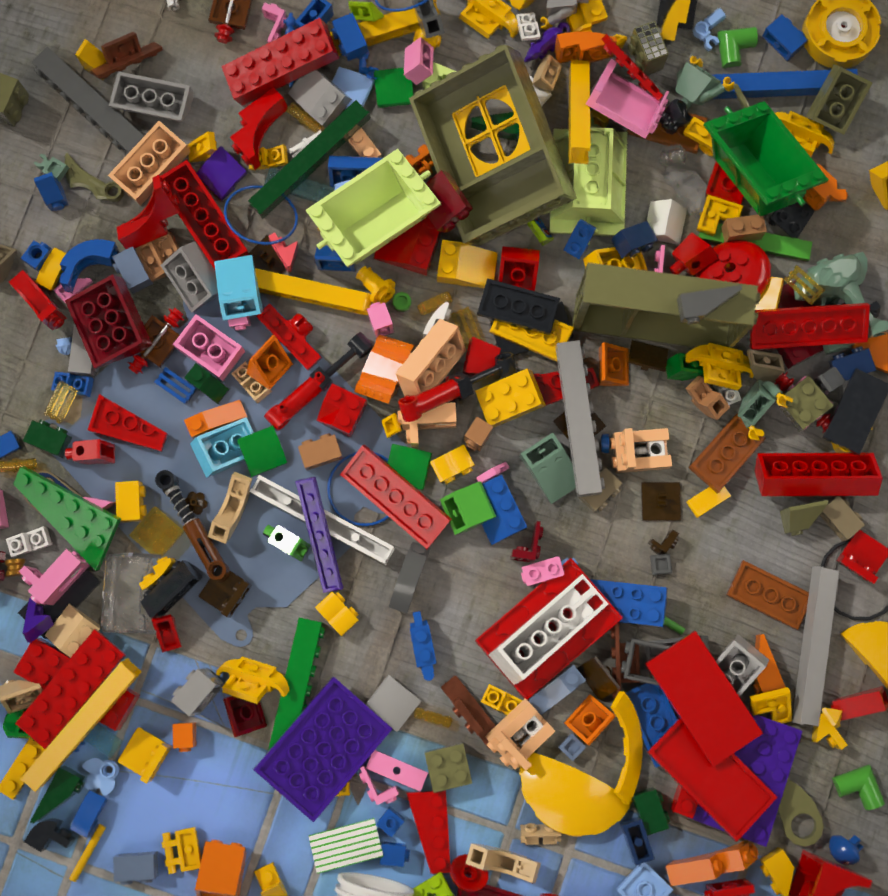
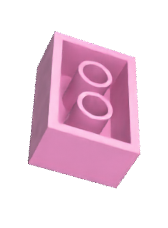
[173,314,245,382]

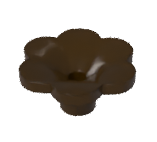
[185,491,208,515]

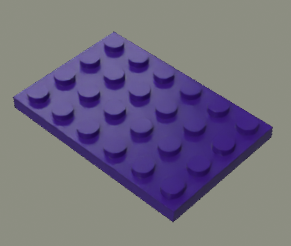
[253,676,392,823]
[688,712,802,847]

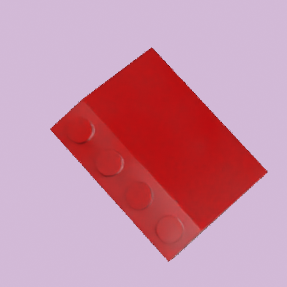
[374,216,441,276]

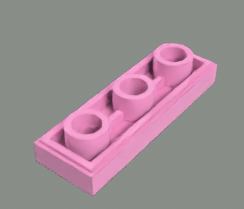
[366,750,428,792]

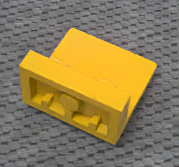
[118,727,172,784]

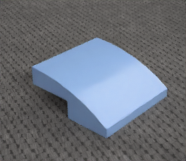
[332,67,375,110]

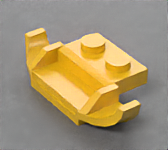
[459,0,519,39]
[566,0,608,32]
[775,111,834,156]
[685,343,754,390]
[216,656,290,704]

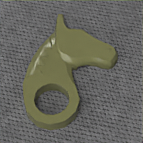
[778,779,824,847]

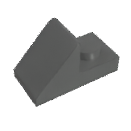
[813,367,845,395]

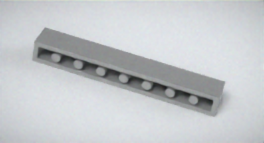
[555,340,605,498]

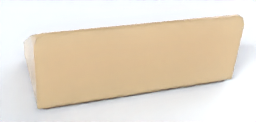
[532,54,563,92]

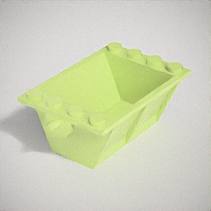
[549,118,627,245]
[306,149,441,268]

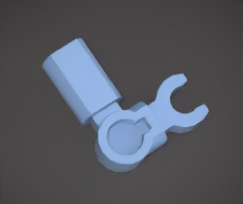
[693,8,726,51]

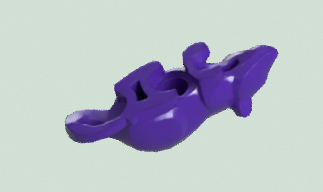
[524,22,570,62]

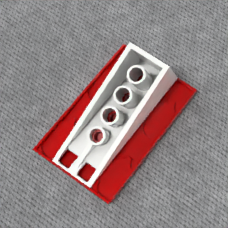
[475,558,623,700]

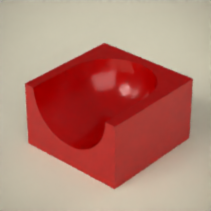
[788,850,872,896]

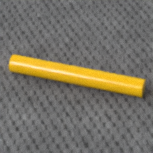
[69,824,106,882]

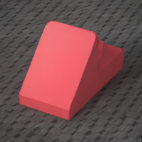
[268,233,299,273]

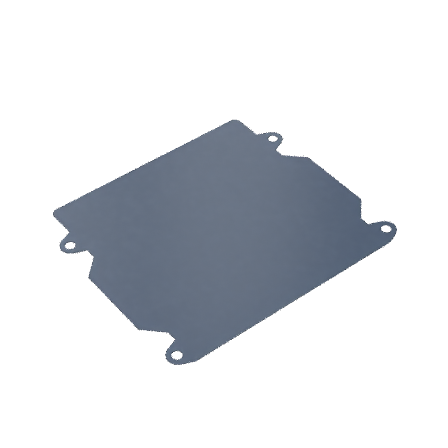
[45,293,408,647]

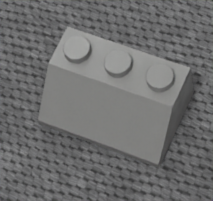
[160,241,218,313]

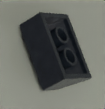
[141,560,203,619]

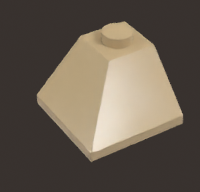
[0,680,43,714]

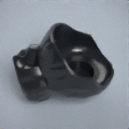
[659,99,692,135]

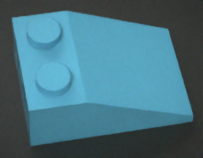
[190,417,254,478]

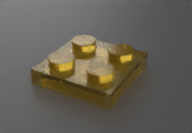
[129,506,184,560]

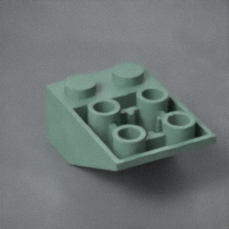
[519,433,576,504]

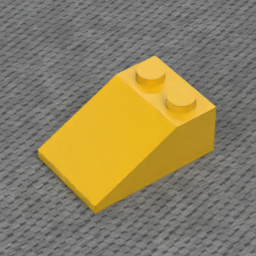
[437,240,498,288]
[583,247,648,271]

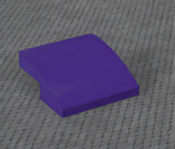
[196,146,248,201]

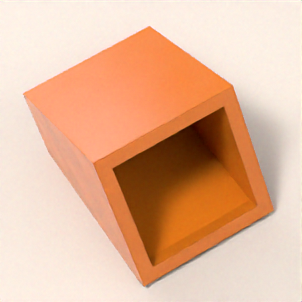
[195,840,246,896]

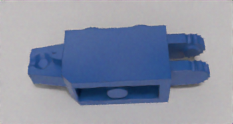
[410,611,437,681]

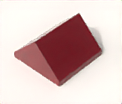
[223,696,267,738]

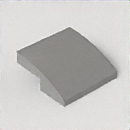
[365,674,421,732]

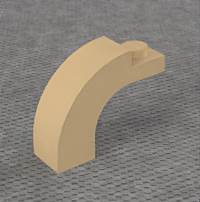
[208,472,252,544]
[466,843,541,883]

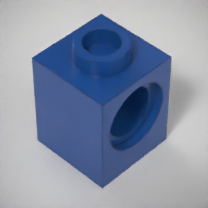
[21,240,51,272]
[376,806,405,838]
[380,841,410,867]

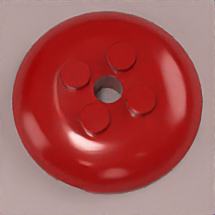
[695,240,771,295]

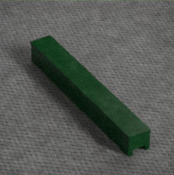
[248,100,371,219]

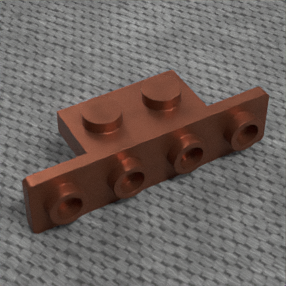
[91,32,163,79]
[611,623,640,699]
[441,676,496,749]

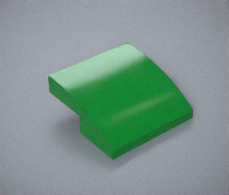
[374,68,413,108]
[237,426,287,477]
[387,444,432,490]

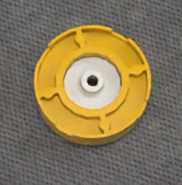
[802,0,881,69]

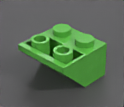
[440,481,496,535]

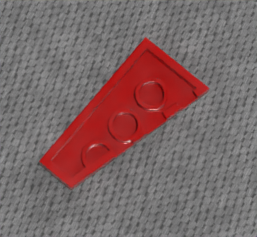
[602,34,663,101]
[534,368,600,407]
[88,394,168,452]
[406,790,450,874]

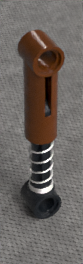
[155,470,230,582]

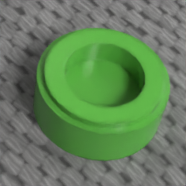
[392,292,411,312]

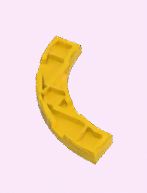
[611,691,643,805]

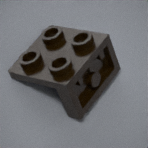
[199,566,252,618]

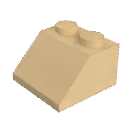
[45,603,101,658]

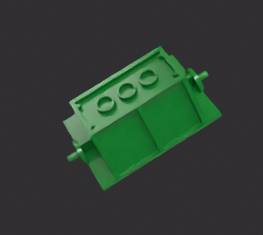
[704,101,829,217]

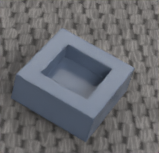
[558,733,586,761]

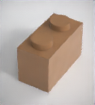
[721,215,767,242]
[464,417,493,452]
[298,433,343,471]

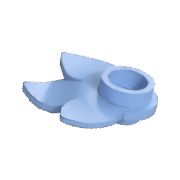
[82,758,119,796]

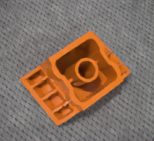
[803,156,847,211]
[354,334,414,404]

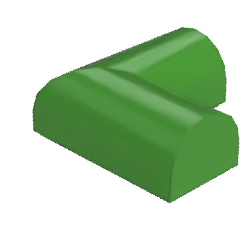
[717,27,758,68]
[832,764,885,810]

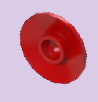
[450,854,489,892]

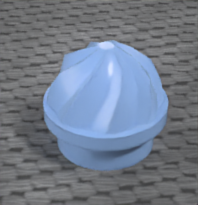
[56,337,72,355]

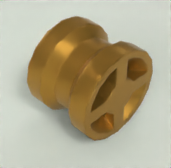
[5,559,25,577]

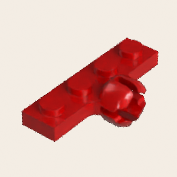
[256,303,322,371]

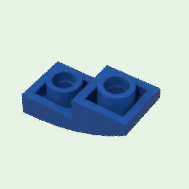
[51,372,94,397]
[70,790,108,839]

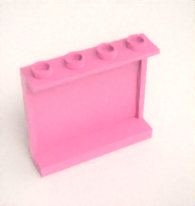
[586,59,669,138]

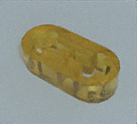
[417,292,453,316]

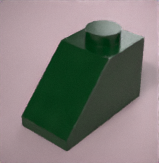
[184,363,229,404]

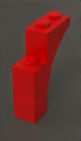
[230,87,289,170]
[116,175,180,249]
[9,270,67,331]

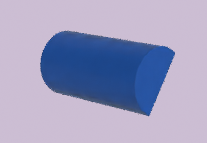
[328,156,383,189]

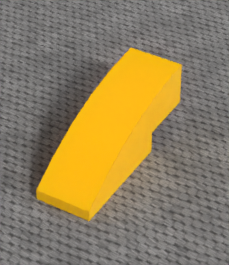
[660,0,691,41]

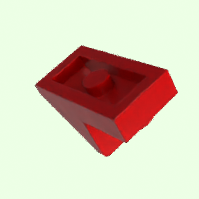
[152,614,182,652]

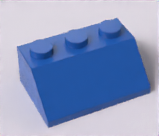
[481,475,527,545]

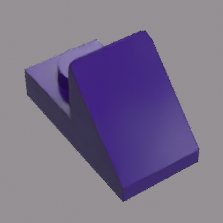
[22,598,54,643]

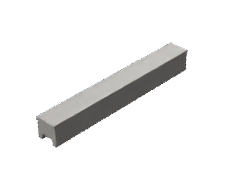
[792,566,839,726]

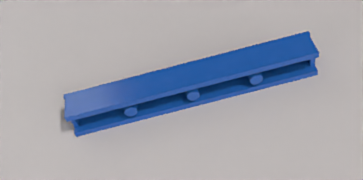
[711,69,858,99]

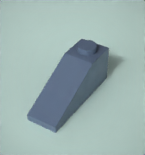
[527,664,586,715]

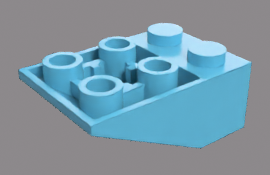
[214,255,263,320]

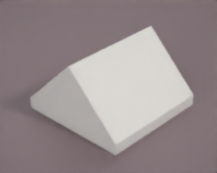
[646,199,687,245]

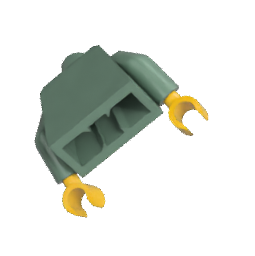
[676,56,735,111]
[738,380,793,440]

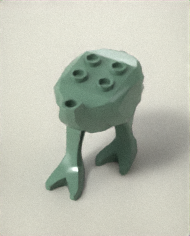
[794,252,888,355]

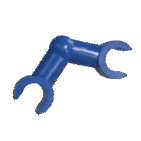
[357,50,379,80]

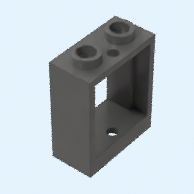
[621,638,670,685]

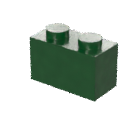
[23,419,72,458]
[632,788,670,836]

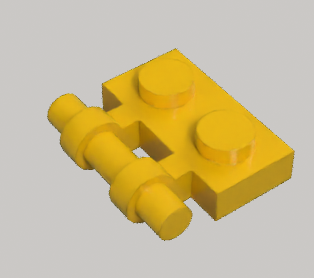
[161,827,201,874]

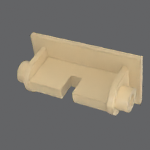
[520,823,562,845]

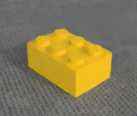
[475,368,546,428]

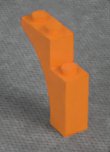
[666,840,758,886]

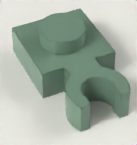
[34,154,69,182]

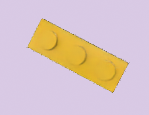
[0,738,46,800]

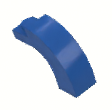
[60,239,119,293]

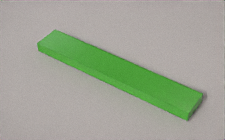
[698,223,812,261]

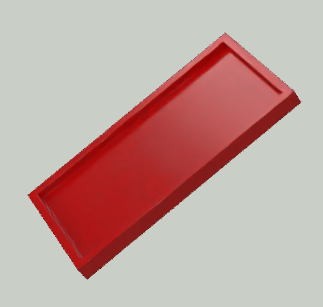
[645,631,763,767]
[647,718,778,842]

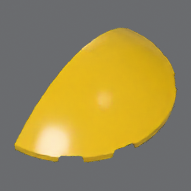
[840,621,888,689]
[519,752,632,837]

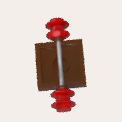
[208,0,252,44]
[127,308,184,374]

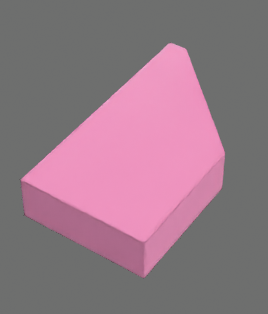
[53,278,93,303]
[476,462,509,484]

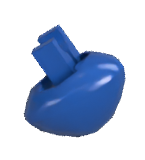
[829,835,863,865]

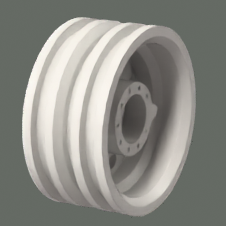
[335,872,414,896]

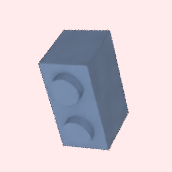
[112,246,153,294]
[113,851,158,885]

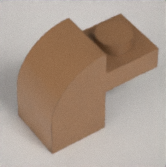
[685,376,730,420]

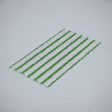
[308,818,383,874]

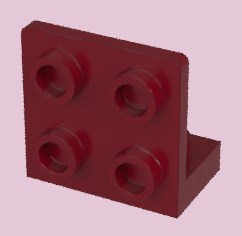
[510,521,544,563]

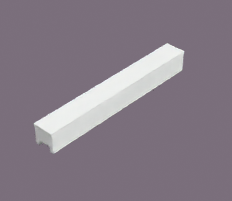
[249,475,395,565]

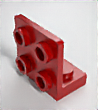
[836,530,888,584]

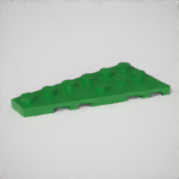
[13,466,121,571]

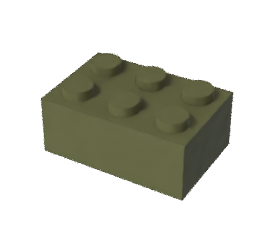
[806,64,873,135]

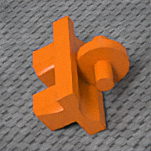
[405,144,434,175]

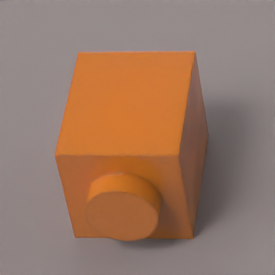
[173,722,197,752]

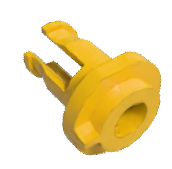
[356,266,396,304]

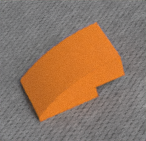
[554,31,617,63]

